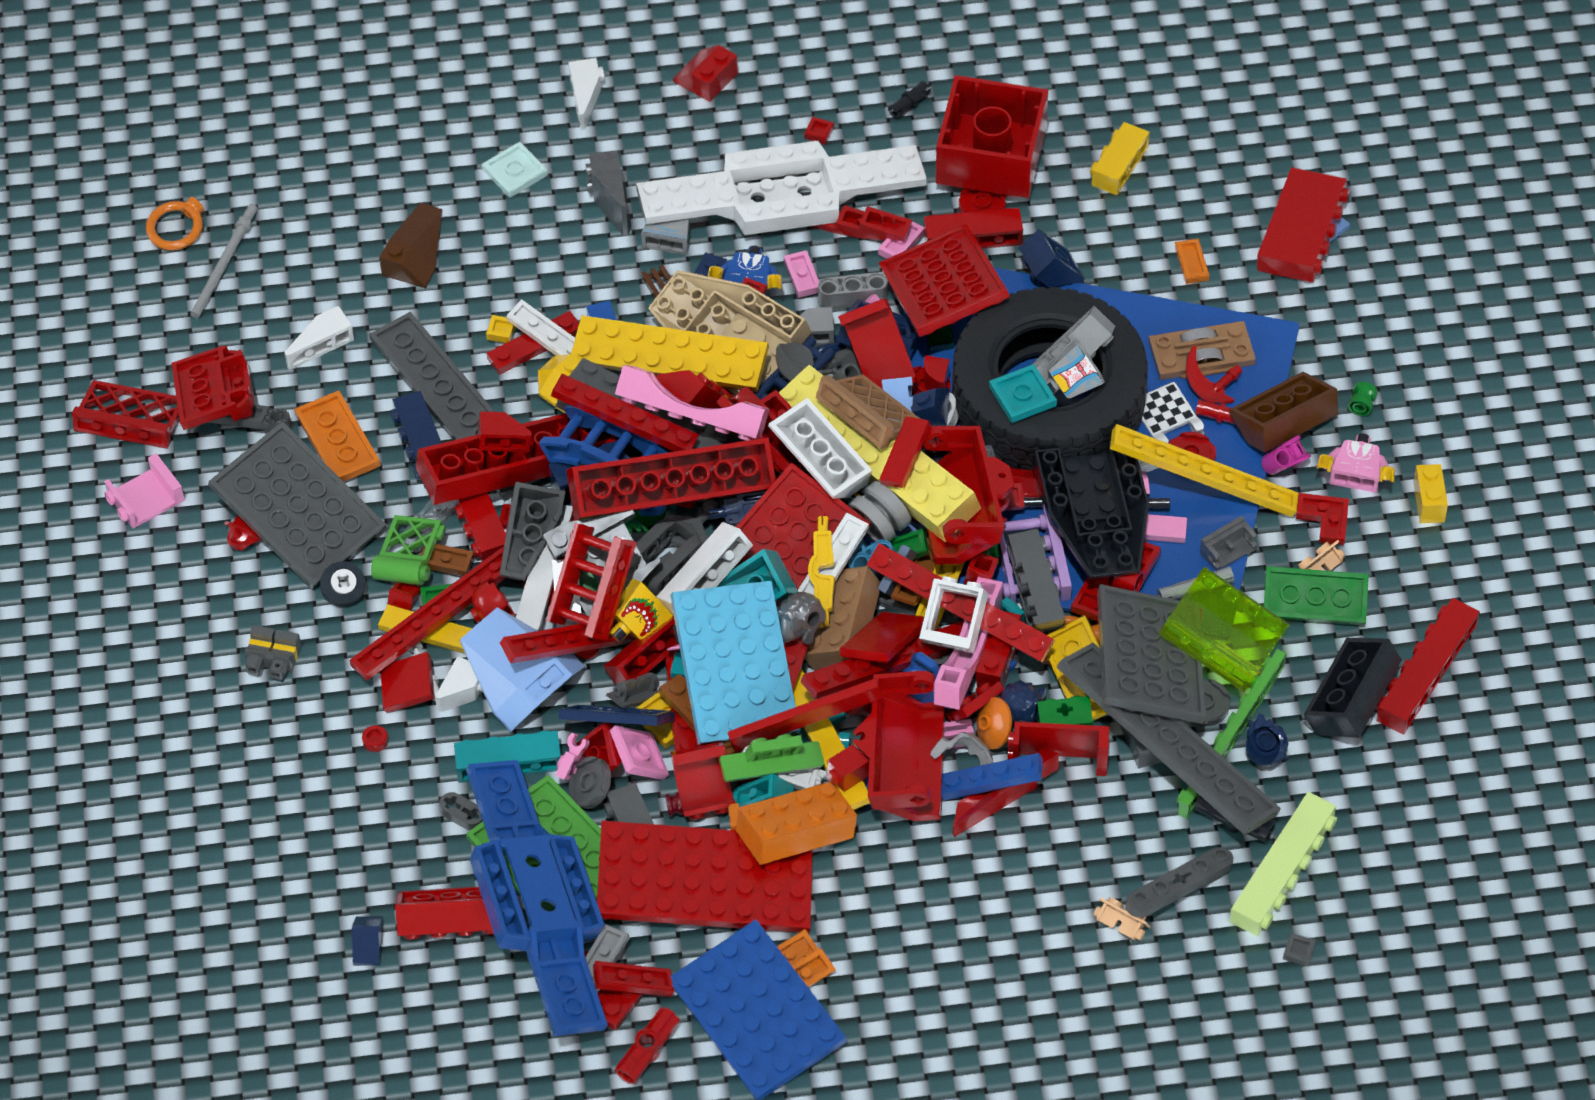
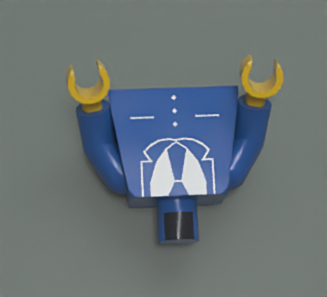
[708,245,782,297]

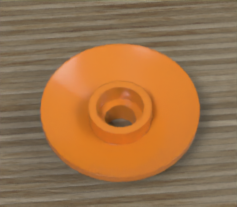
[976,697,1012,749]

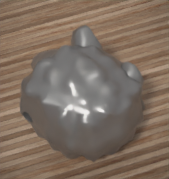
[777,591,826,644]

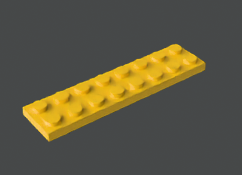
[571,315,770,391]

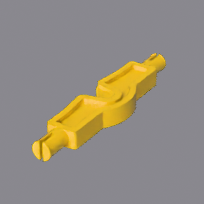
[808,516,835,627]

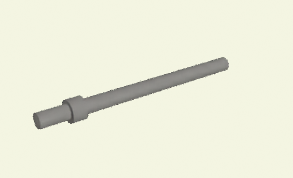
[190,204,258,318]

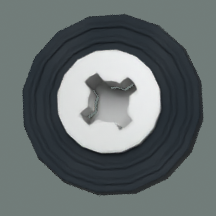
[320,561,366,607]

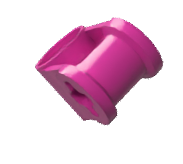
[1262,435,1311,475]

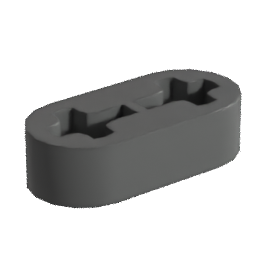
[439,792,483,831]

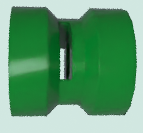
[1347,382,1378,416]

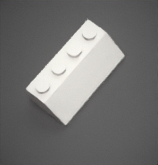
[768,398,872,499]

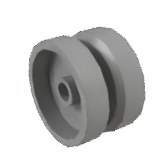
[848,481,911,542]

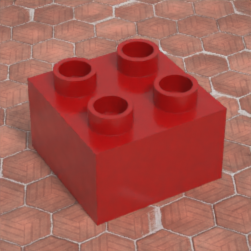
[936,75,1048,198]

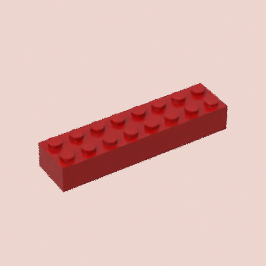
[416,413,619,505]
[566,438,776,520]

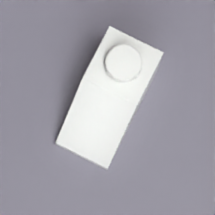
[435,656,483,712]

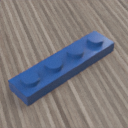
[942,753,1043,800]

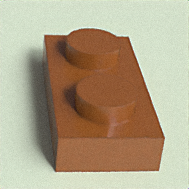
[420,544,475,576]

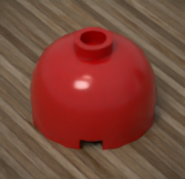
[470,577,516,623]

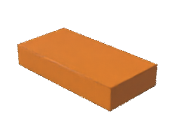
[1175,238,1210,284]

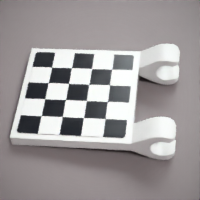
[1141,382,1204,443]

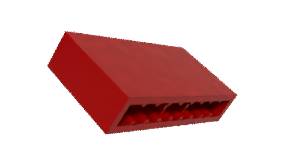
[1257,167,1350,283]

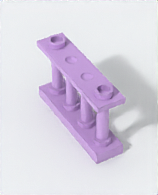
[998,504,1072,604]

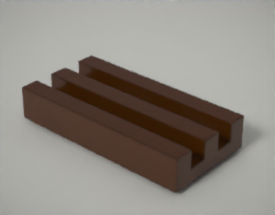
[641,265,671,299]

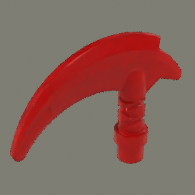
[1186,345,1243,404]

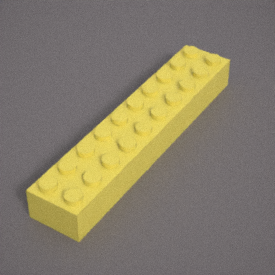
[779,365,981,542]

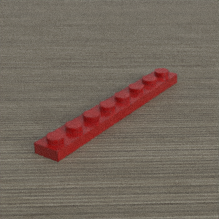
[866,543,1055,663]
[349,546,506,680]
[800,621,964,699]

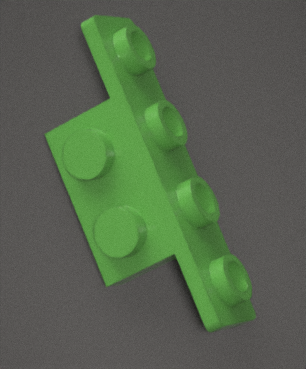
[719,734,825,782]

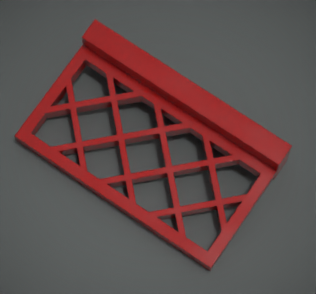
[72,380,179,449]

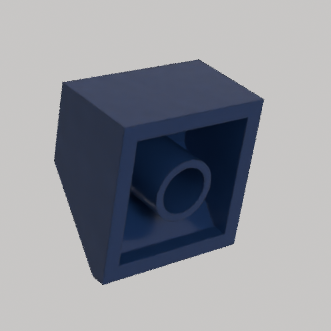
[1019,229,1085,288]

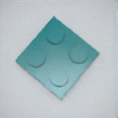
[989,364,1057,423]

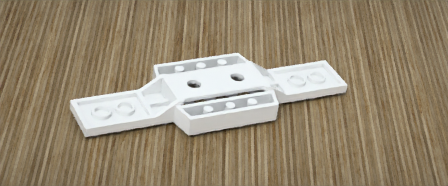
[636,141,927,235]

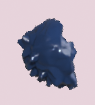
[1246,714,1289,767]

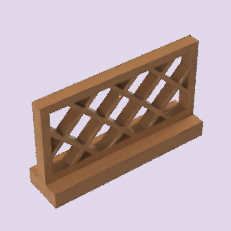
[816,374,920,449]

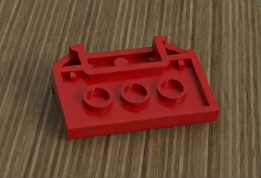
[171,346,255,430]

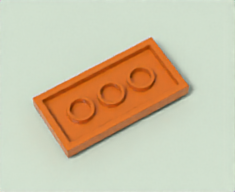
[294,390,381,482]

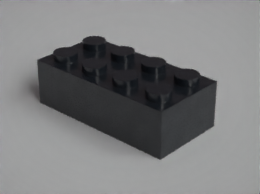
[1304,637,1402,738]

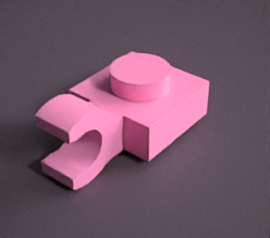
[556,733,590,780]

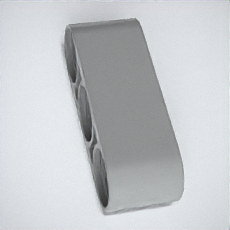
[818,273,888,309]

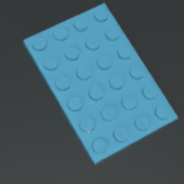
[670,581,800,745]

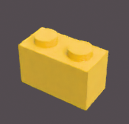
[1413,464,1448,524]

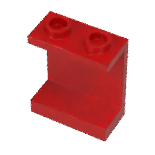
[670,741,736,819]

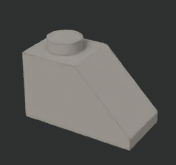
[800,307,834,346]

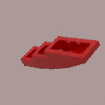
[812,205,912,241]

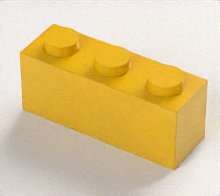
[1090,122,1150,195]

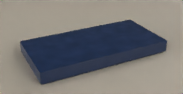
[559,704,675,726]

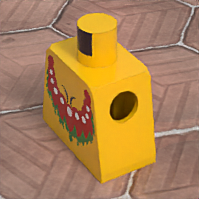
[610,579,673,643]

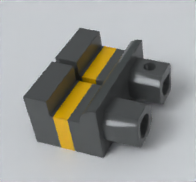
[245,625,302,680]

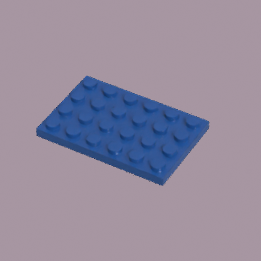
[671,920,847,1100]

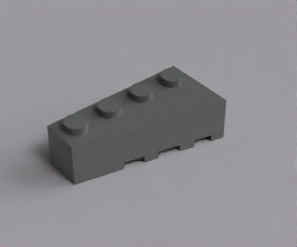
[1006,528,1065,635]

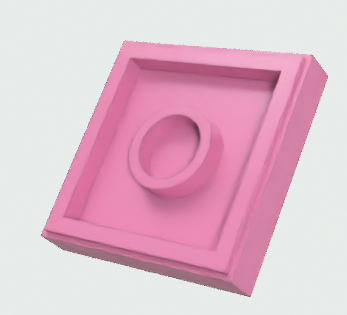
[610,725,669,780]

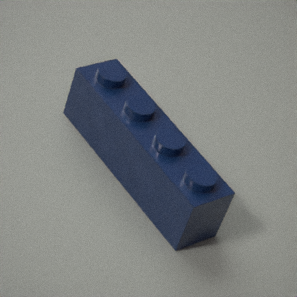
[390,391,442,488]

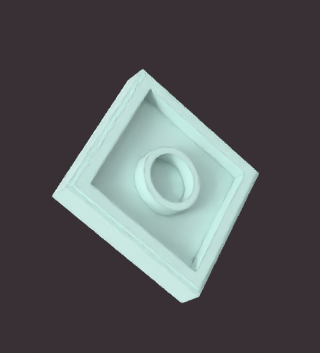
[482,142,548,198]

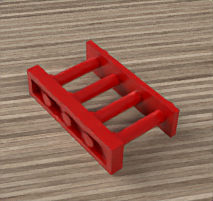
[546,523,637,641]

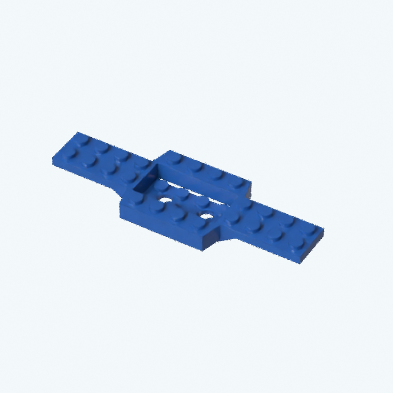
[466,760,607,1036]

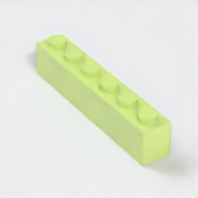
[1229,792,1337,937]

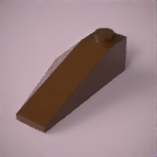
[379,203,442,289]

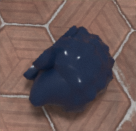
[999,680,1046,724]

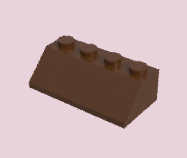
[1230,372,1338,452]

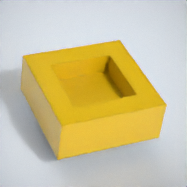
[486,315,515,343]

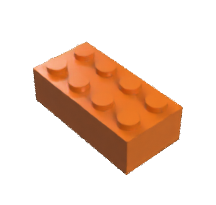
[736,782,857,865]

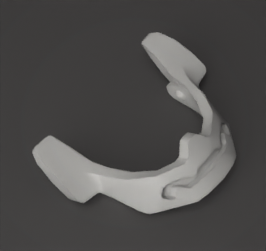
[931,732,993,765]

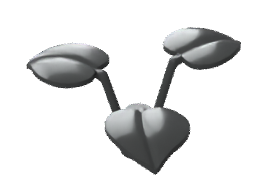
[776,342,864,387]

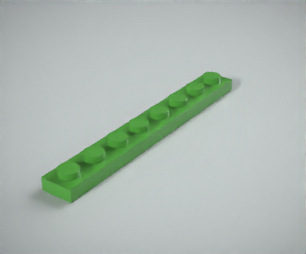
[1176,649,1287,819]

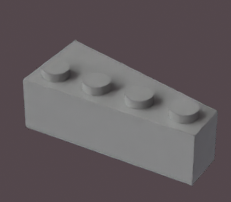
[1031,306,1115,394]

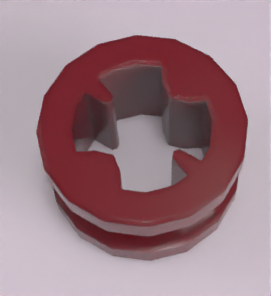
[665,792,683,818]

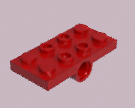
[1071,542,1161,622]

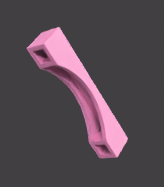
[615,365,770,441]
[934,577,1003,710]

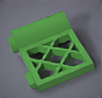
[371,515,446,585]

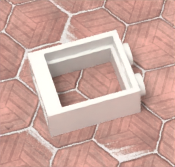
[919,576,988,653]

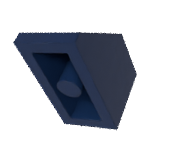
[912,387,950,427]

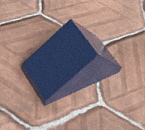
[352,916,383,966]

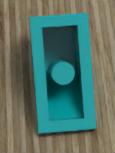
[733,773,794,807]

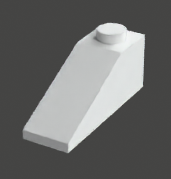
[569,58,604,130]
[284,306,354,371]

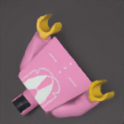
[1316,433,1395,493]

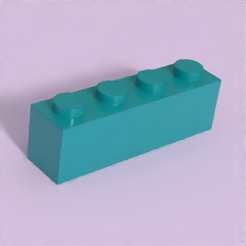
[454,730,561,783]

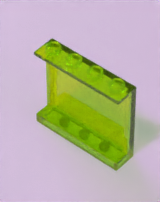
[1158,566,1289,692]

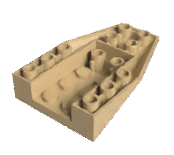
[648,270,812,395]

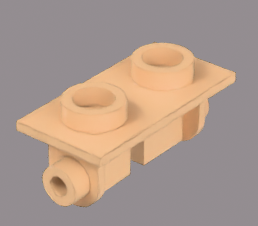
[1298,540,1345,571]
[1093,897,1151,940]

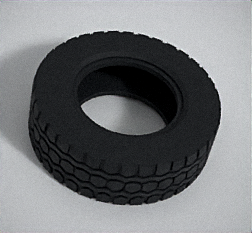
[952,287,1148,471]

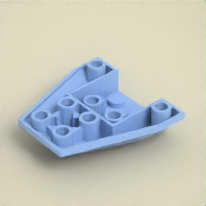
[459,607,585,732]

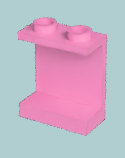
[104,453,185,529]

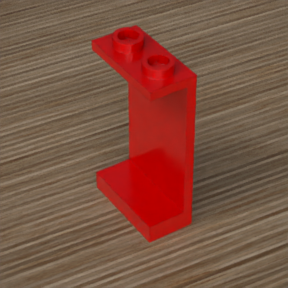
[838,298,918,399]
[1008,722,1109,776]

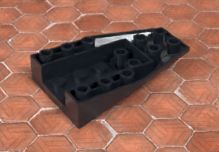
[1032,442,1149,579]

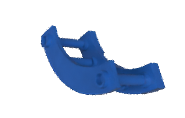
[539,405,670,516]

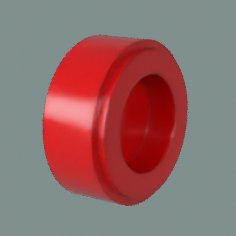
[362,725,388,752]

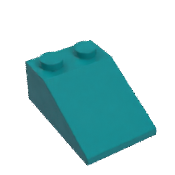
[717,549,798,607]

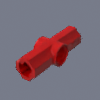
[615,1007,680,1084]

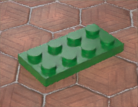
[1263,566,1369,626]

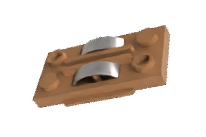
[1148,321,1256,380]

